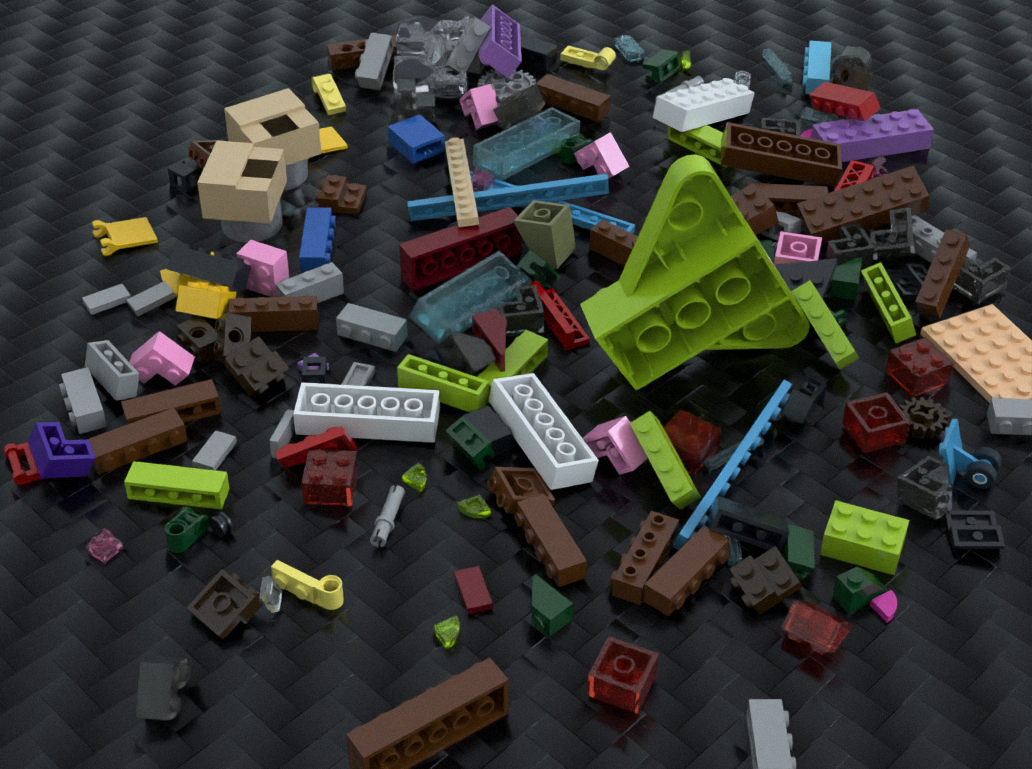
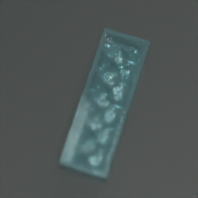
[473,108,580,181]
[409,251,530,346]

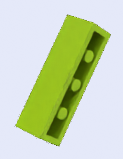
[667,125,728,168]
[861,263,916,343]
[791,280,859,370]
[477,330,548,396]
[397,354,489,412]
[630,411,701,510]
[124,461,230,510]

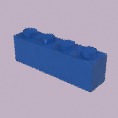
[299,208,336,274]

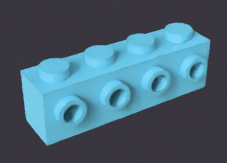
[802,41,831,94]

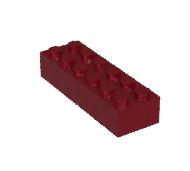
[399,207,522,291]

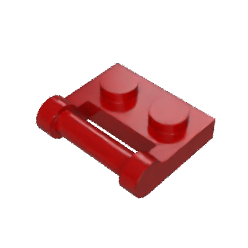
[4,442,43,485]

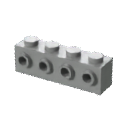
[894,215,977,279]

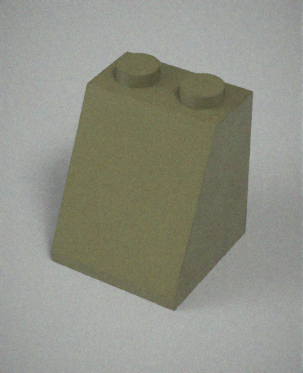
[514,200,576,269]

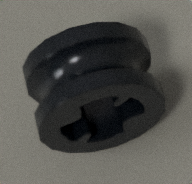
[209,511,233,537]

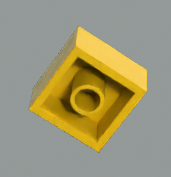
[176,281,237,319]

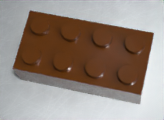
[731,183,779,235]

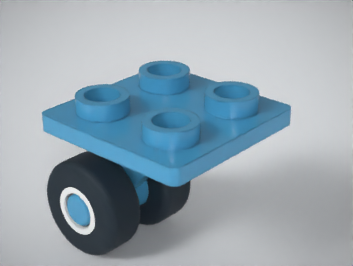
[939,419,1001,489]

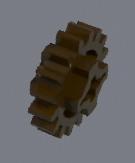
[896,397,949,439]

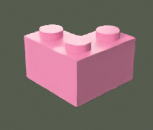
[459,84,502,130]
[574,132,629,179]
[129,331,195,386]
[582,416,648,475]

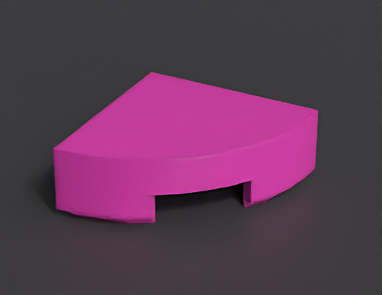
[870,590,897,623]

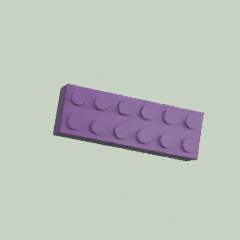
[479,5,522,78]
[811,109,934,162]

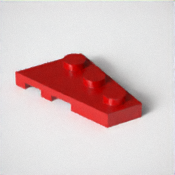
[275,426,357,467]

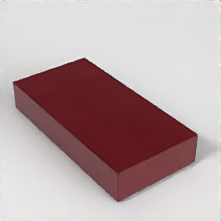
[454,566,493,614]

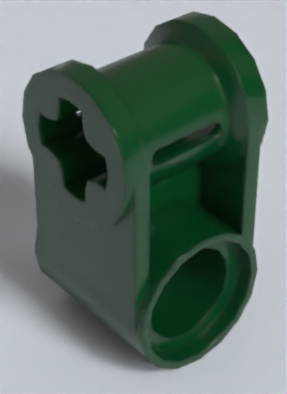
[560,133,594,164]
[165,507,210,553]

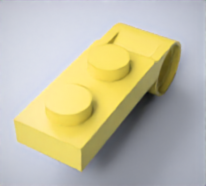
[560,46,616,70]
[312,74,346,115]
[271,560,344,610]

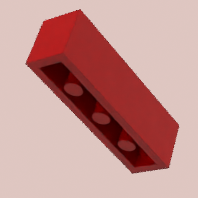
[809,82,881,122]

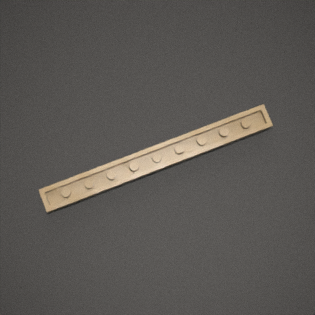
[445,138,479,227]

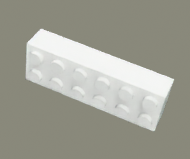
[653,78,755,132]
[488,373,598,490]
[293,383,440,442]

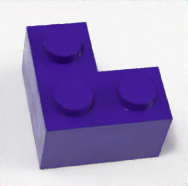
[28,422,95,478]

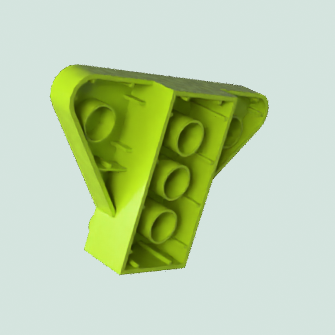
[580,155,810,391]

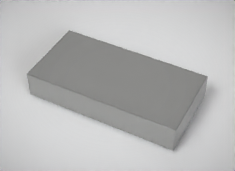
[127,281,175,316]
[82,284,131,315]
[341,362,375,386]
[269,409,295,458]
[192,430,237,471]

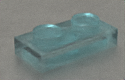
[614,35,645,61]

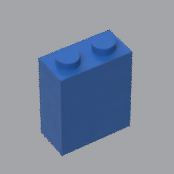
[388,115,445,163]

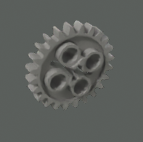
[478,69,536,107]

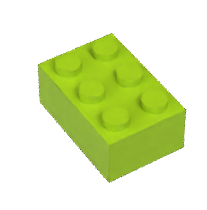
[820,501,909,575]

